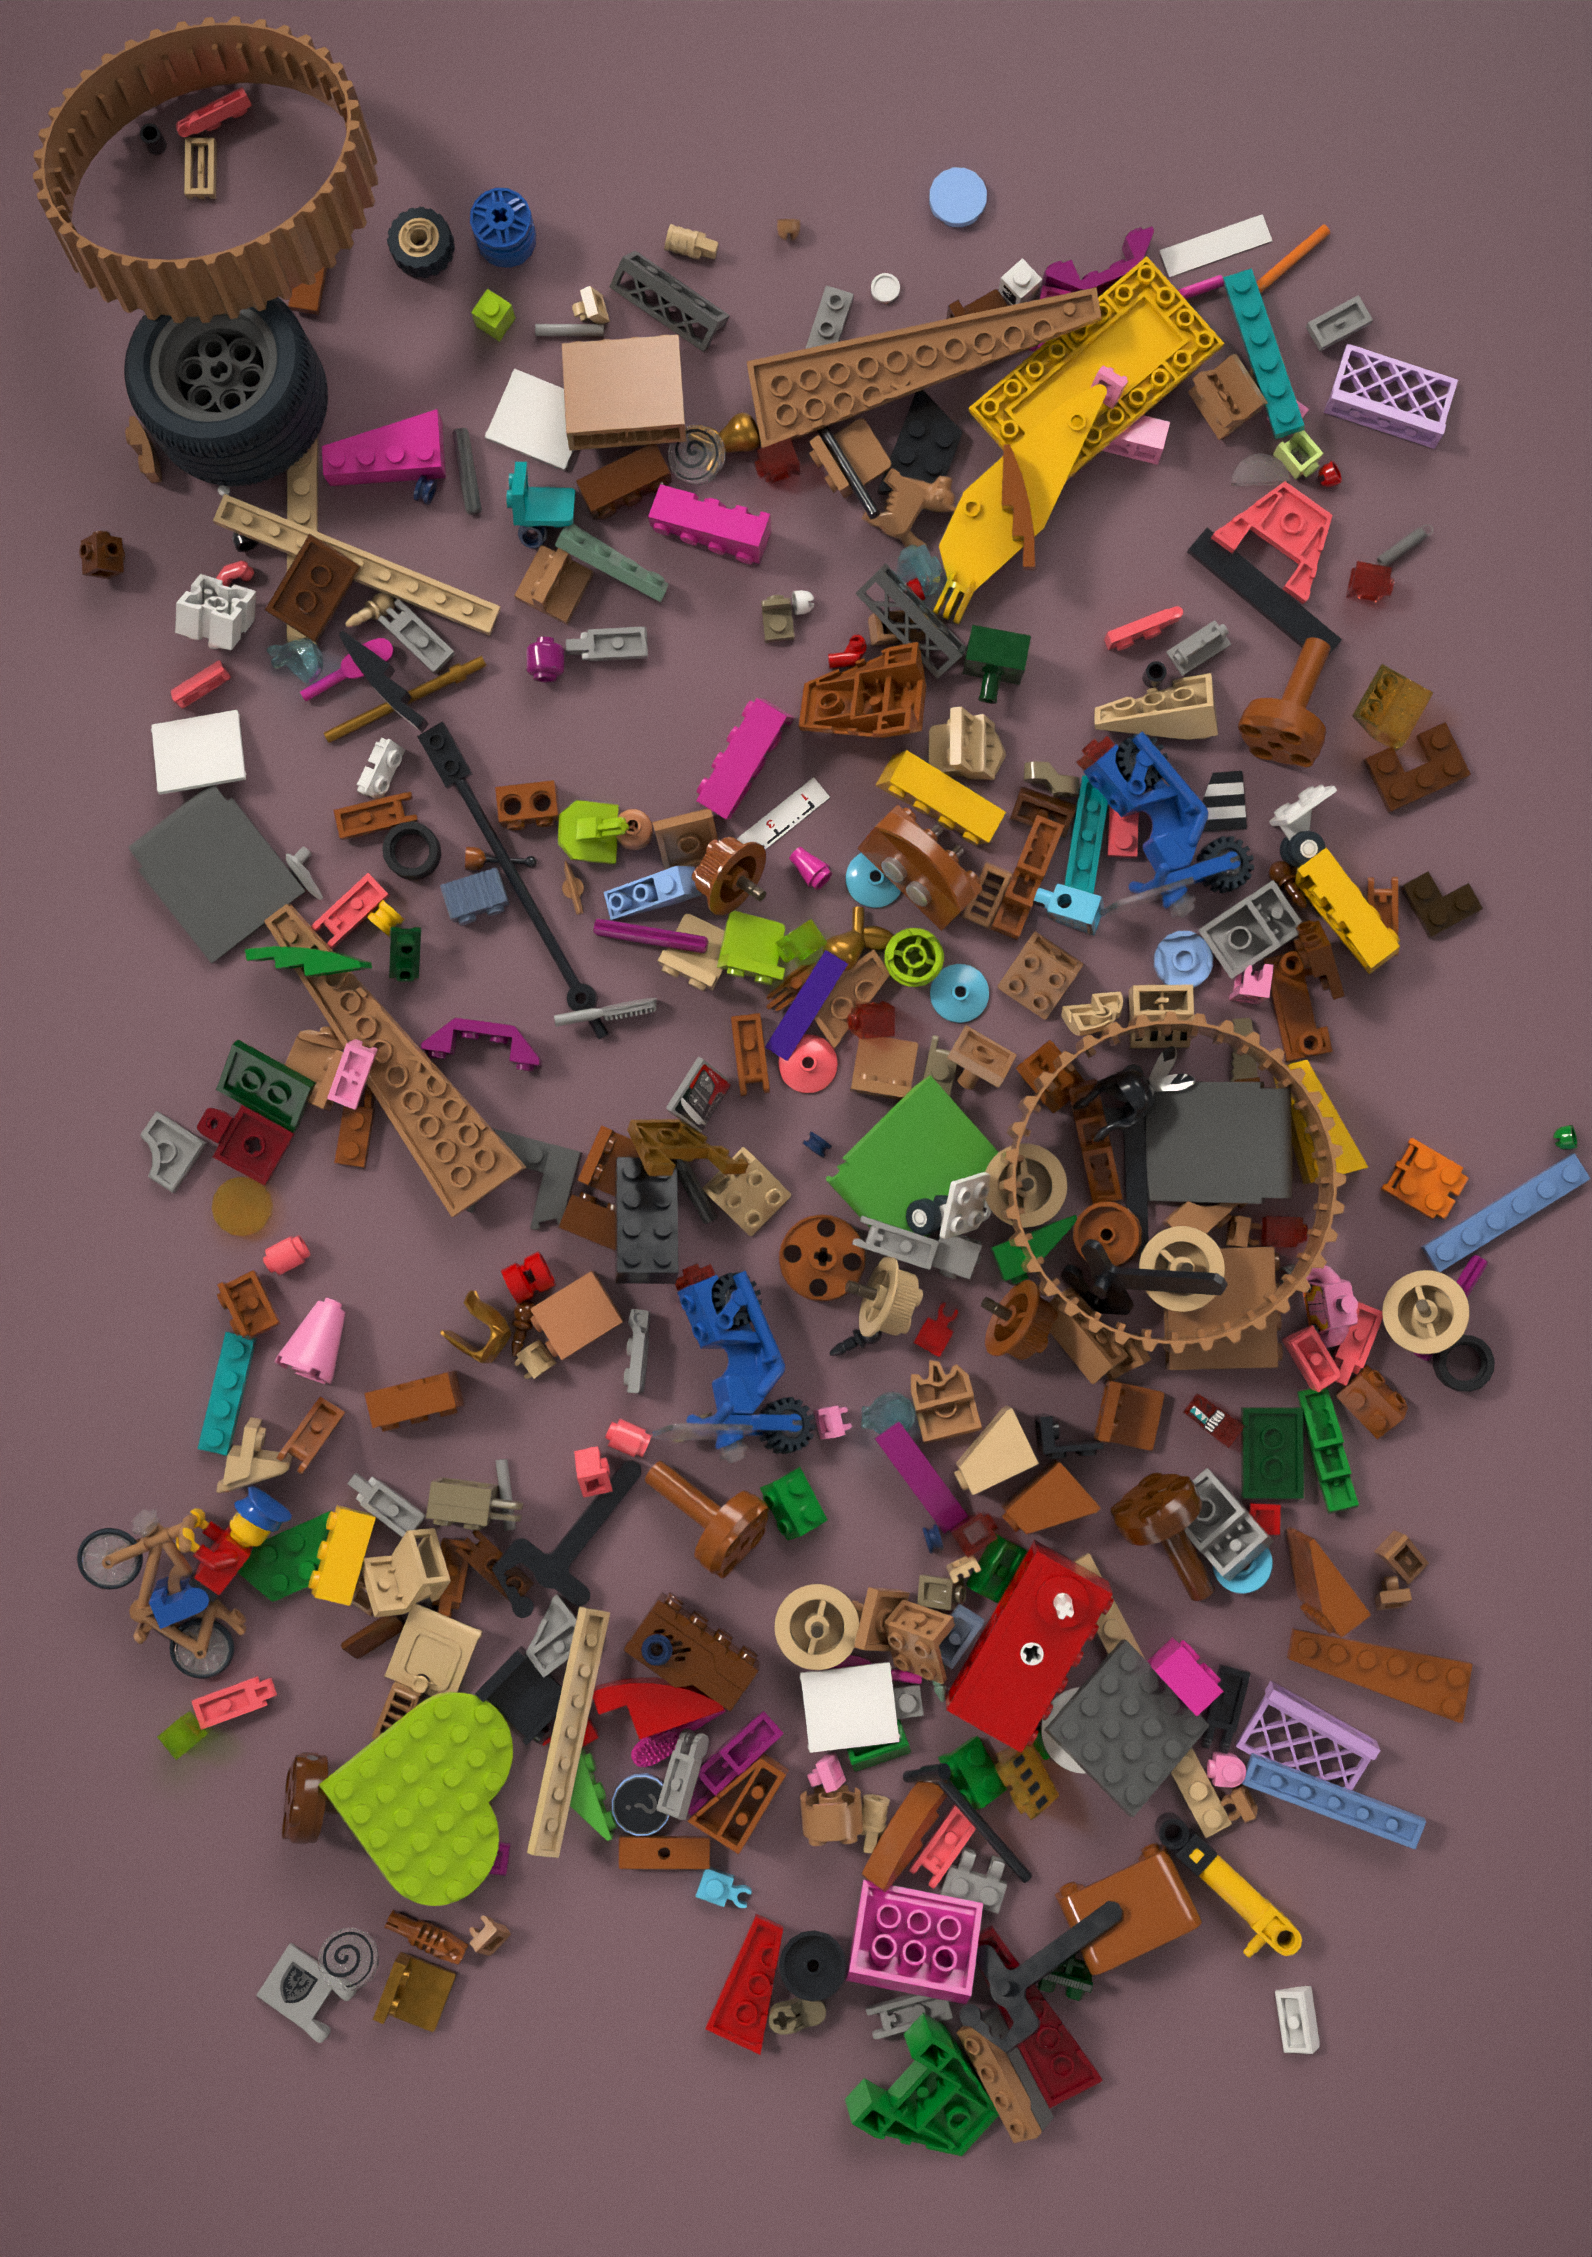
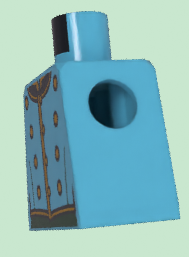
[1033,884,1104,936]

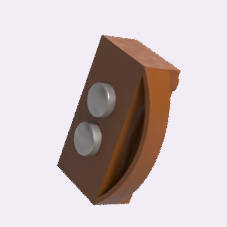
[857,804,983,931]

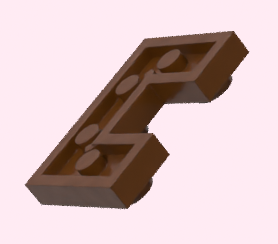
[1363,722,1471,813]

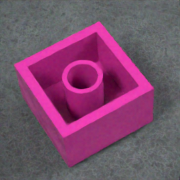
[1147,1637,1224,1717]

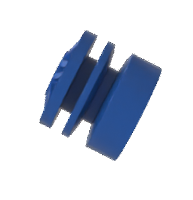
[470,188,536,268]

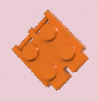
[1381,1138,1469,1219]

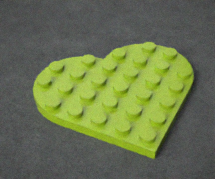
[319,1692,513,1906]

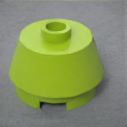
[884,928,944,987]

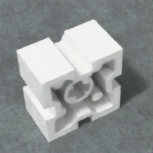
[175,574,256,650]

